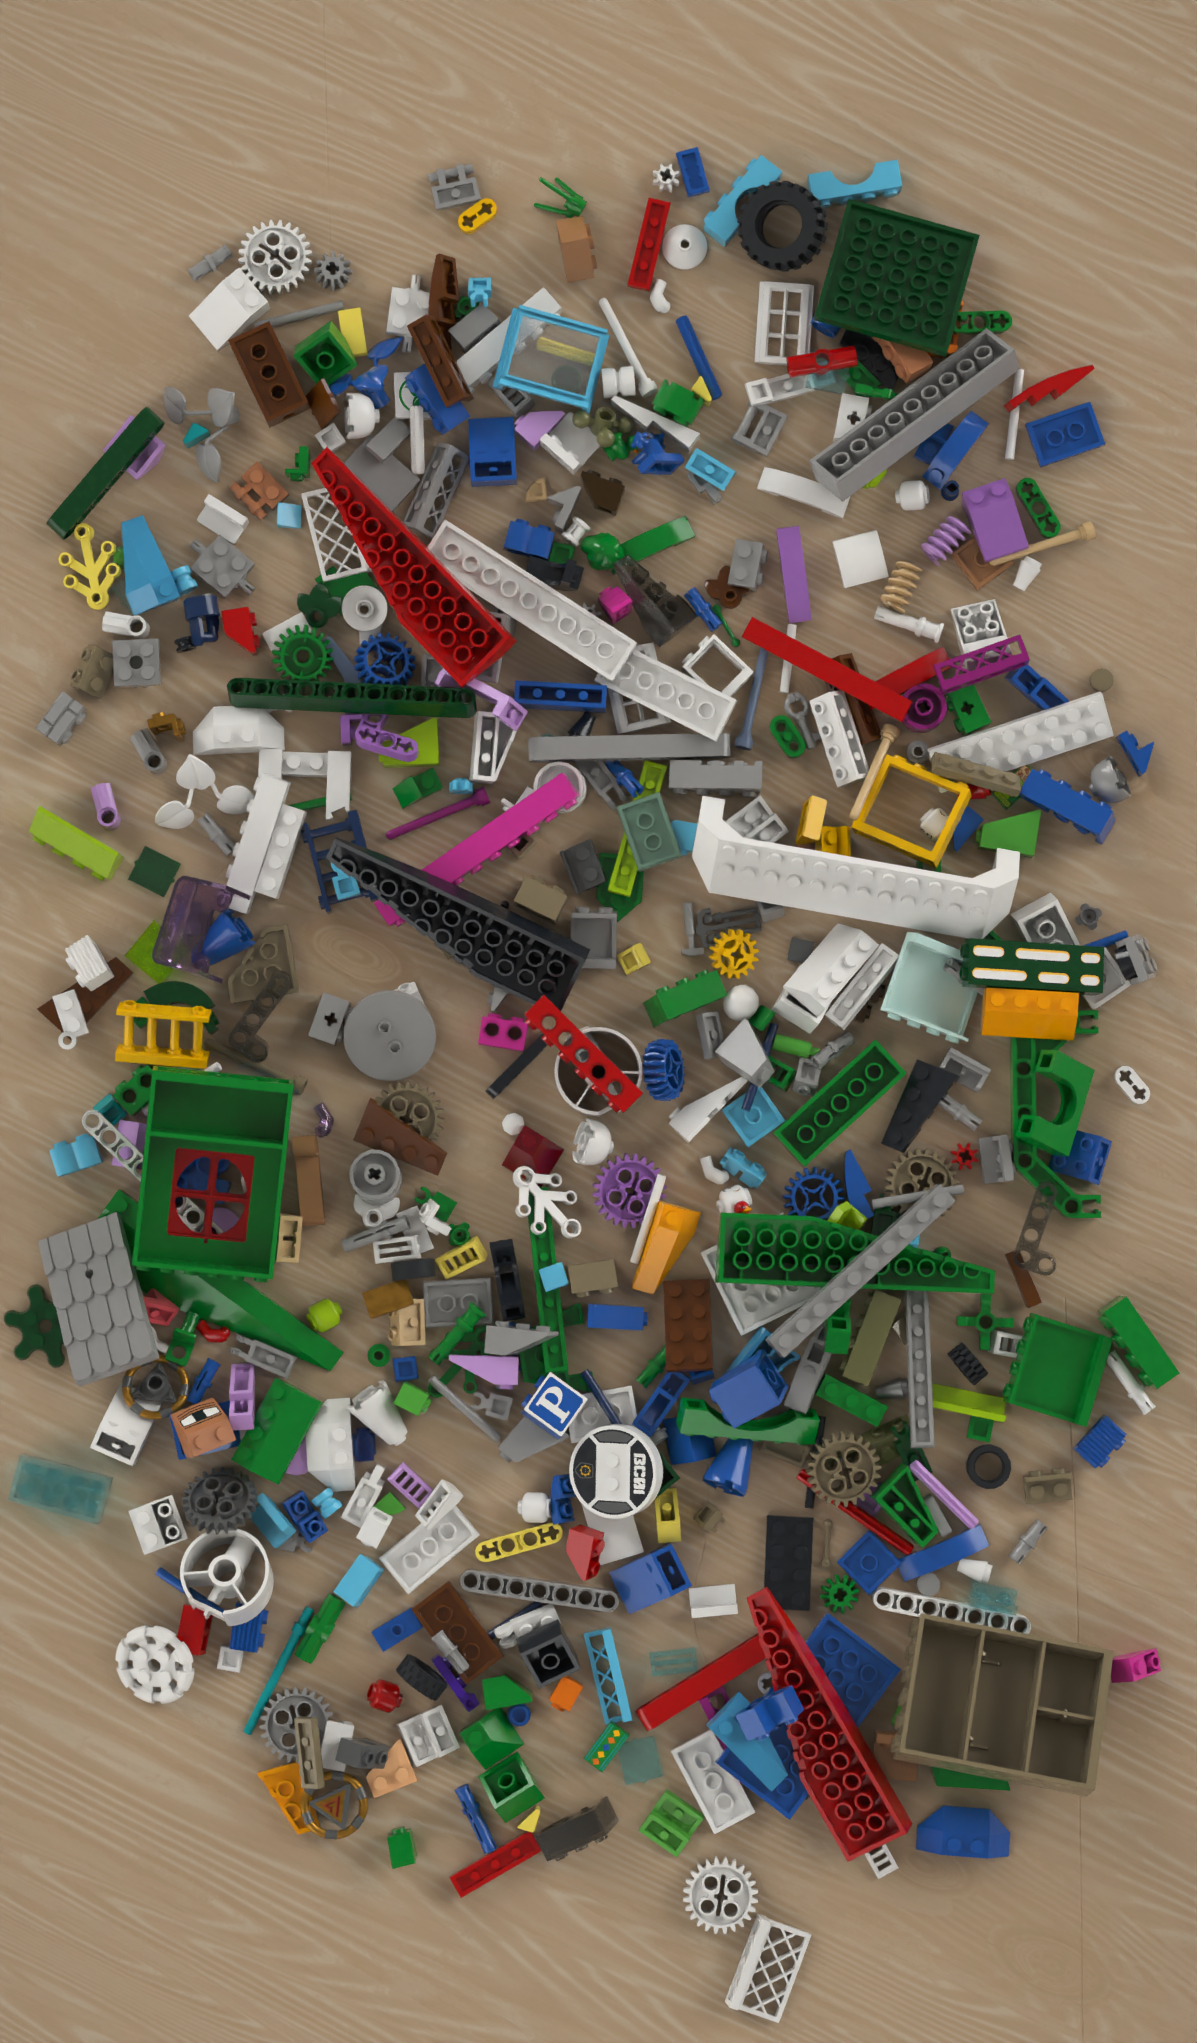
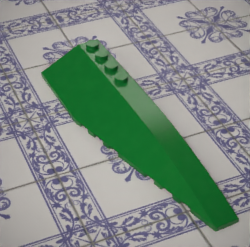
[98,1189,344,1371]
[715,1212,995,1294]

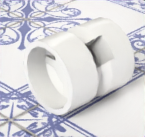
[601,366,636,398]

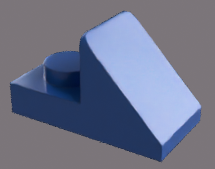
[914,423,954,465]
[1116,730,1154,777]

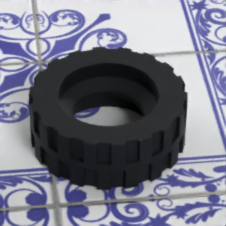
[396,1654,448,1701]

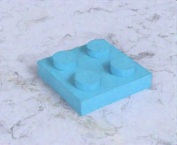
[721,1087,785,1147]

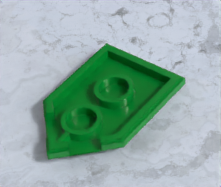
[596,853,644,923]

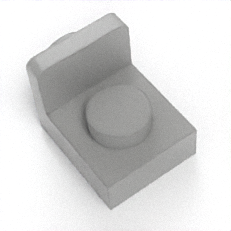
[792,1057,821,1096]

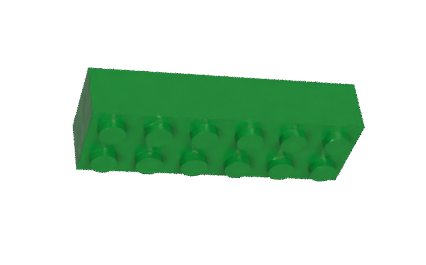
[772,1039,907,1167]

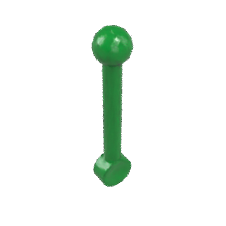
[712,605,740,647]

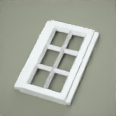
[754,281,814,366]
[608,642,671,735]

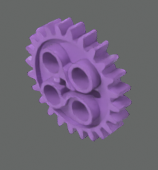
[592,1153,667,1228]

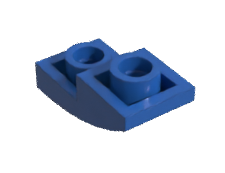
[551,1474,576,1525]
[282,1491,328,1543]

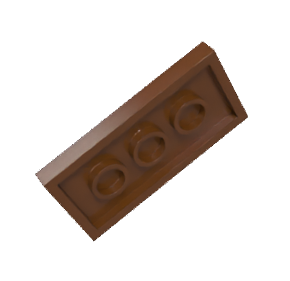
[663,1279,713,1373]
[411,1581,504,1685]

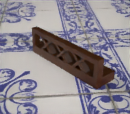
[407,315,474,408]
[824,653,881,745]

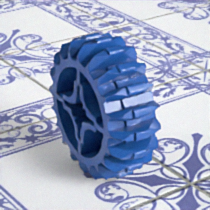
[354,632,416,685]
[642,1039,685,1101]
[783,1167,845,1221]

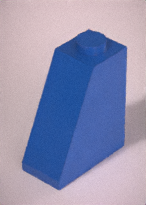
[587,1303,648,1331]

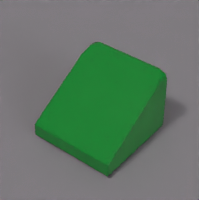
[748,1005,775,1032]

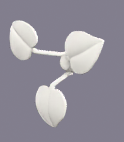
[155,754,255,829]

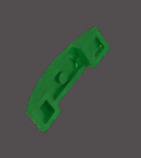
[611,516,695,575]

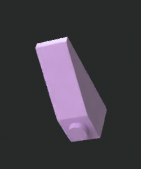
[449,1355,519,1389]

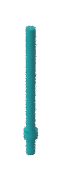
[243,1606,314,1735]

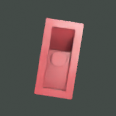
[143,1288,179,1326]

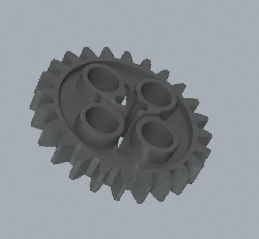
[182,1467,258,1535]

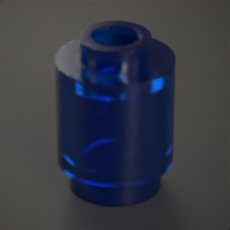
[352,1428,376,1462]

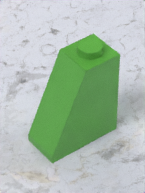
[975,810,1041,858]

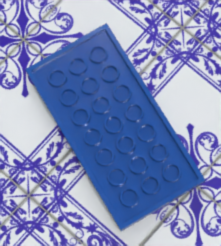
[715,1612,901,1820]

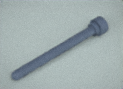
[734,647,769,751]

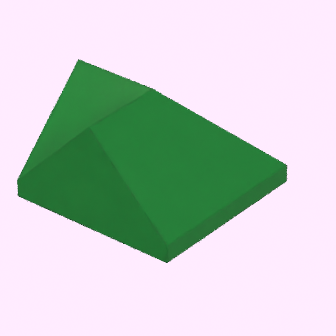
[482,1673,533,1710]

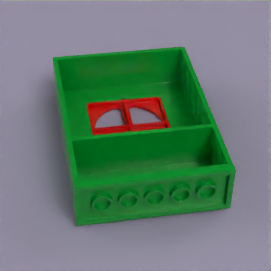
[132,1066,294,1282]

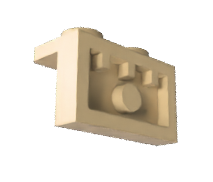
[388,1299,425,1346]

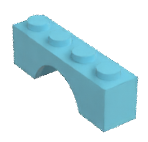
[703,155,782,247]
[807,160,902,209]

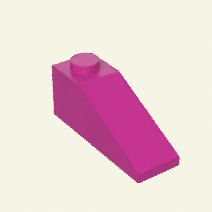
[598,586,632,625]

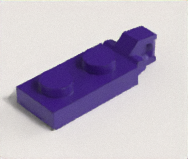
[431,1654,479,1712]

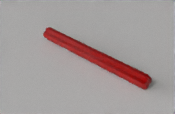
[796,1469,914,1555]

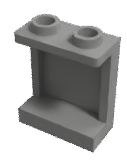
[571,907,617,969]

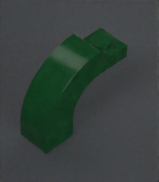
[143,981,220,1035]

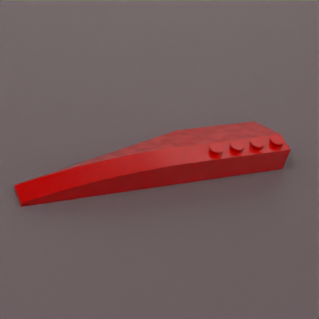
[311,447,517,687]
[747,1587,913,1862]

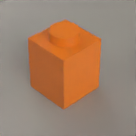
[549,1675,583,1712]

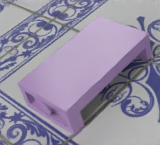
[435,668,528,731]

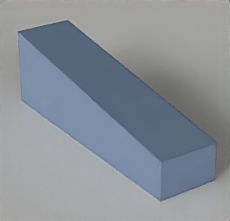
[322,636,365,683]

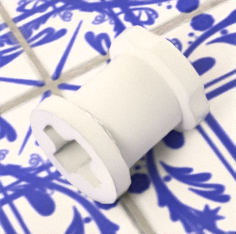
[561,517,591,547]

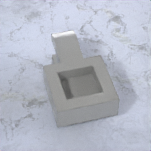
[687,472,722,505]

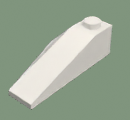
[668,1077,748,1143]

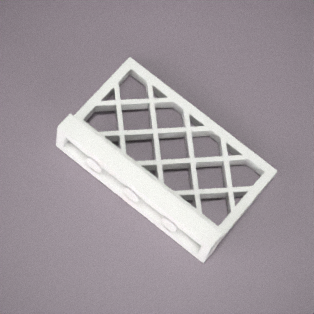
[301,488,373,582]
[725,1913,811,2023]

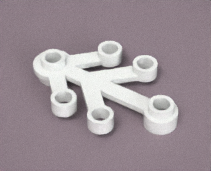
[513,1166,581,1239]

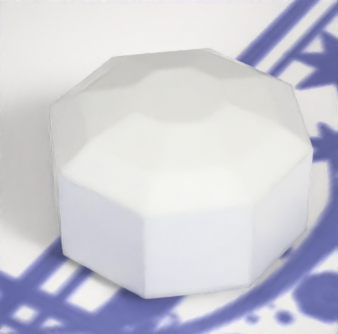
[502,1113,524,1136]

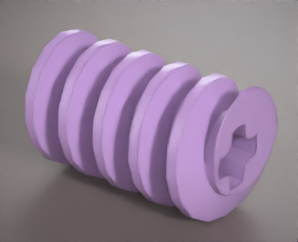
[921,516,971,566]

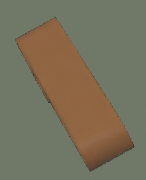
[292,1135,325,1227]

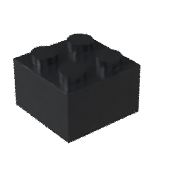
[516,1619,581,1688]

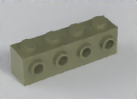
[839,1289,901,1386]

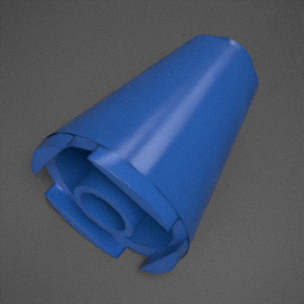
[190,908,255,968]
[702,1438,754,1497]

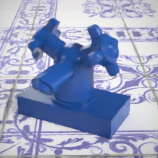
[631,432,685,475]

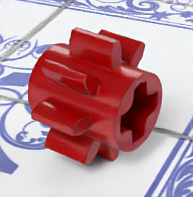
[950,1143,979,1170]

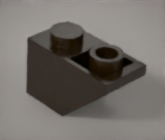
[581,470,625,516]

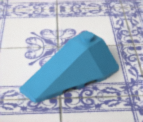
[121,515,180,616]
[706,1691,788,1792]

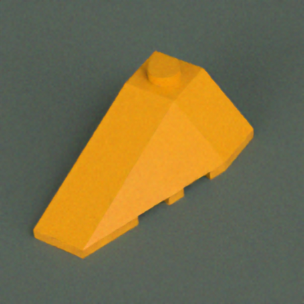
[631,1200,701,1294]

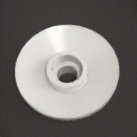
[662,224,707,270]
[342,586,387,631]

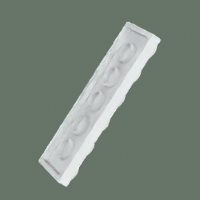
[594,649,737,742]

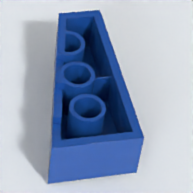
[1019,769,1115,845]

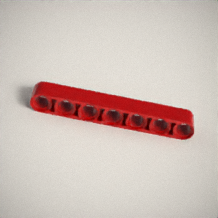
[635,1633,766,1731]

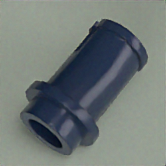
[941,480,959,501]

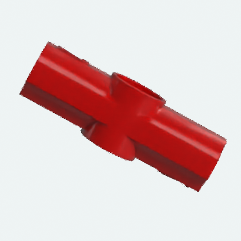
[786,346,858,378]

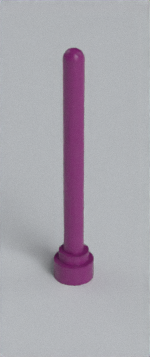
[386,786,491,840]

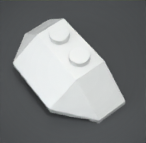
[193,706,285,755]
[306,1398,356,1492]

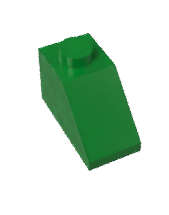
[387,1826,418,1869]

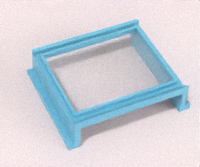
[493,305,609,414]

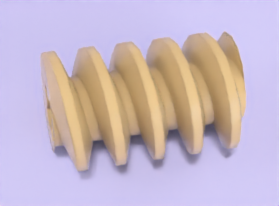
[880,561,923,613]

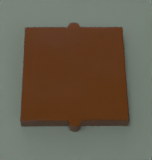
[306,379,341,430]

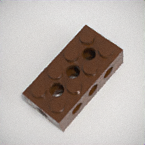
[228,321,310,428]

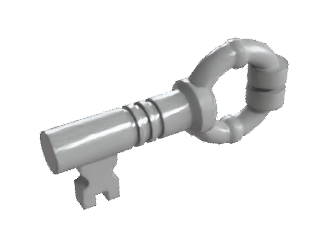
[784,692,822,750]

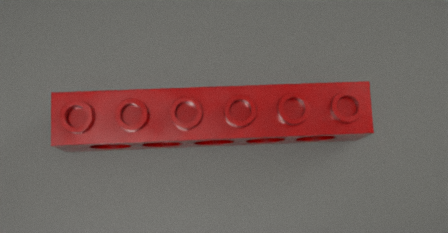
[524,995,643,1113]

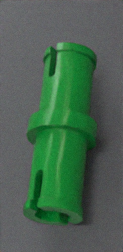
[635,1345,666,1388]

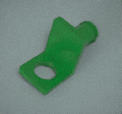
[165,1311,200,1367]

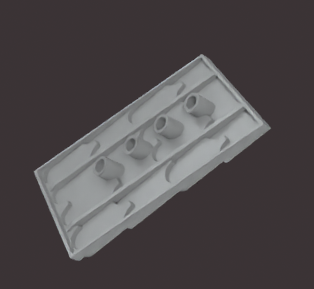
[38,1212,159,1387]

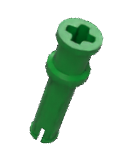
[428,1302,487,1365]

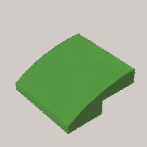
[639,1789,704,1857]

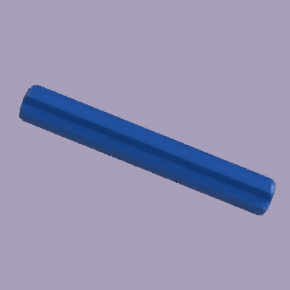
[676,315,722,401]

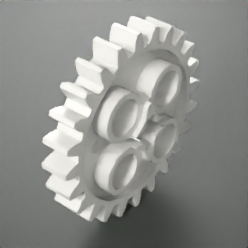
[238,220,312,295]
[683,1856,758,1934]

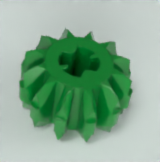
[820,1574,859,1614]

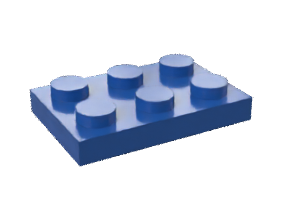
[1025,402,1105,468]

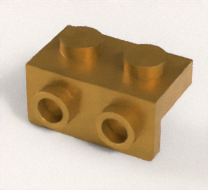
[147,712,186,742]

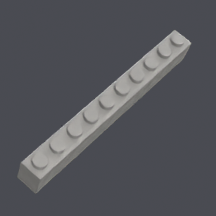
[765,1184,955,1358]

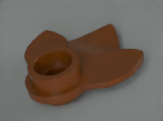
[705,566,750,609]

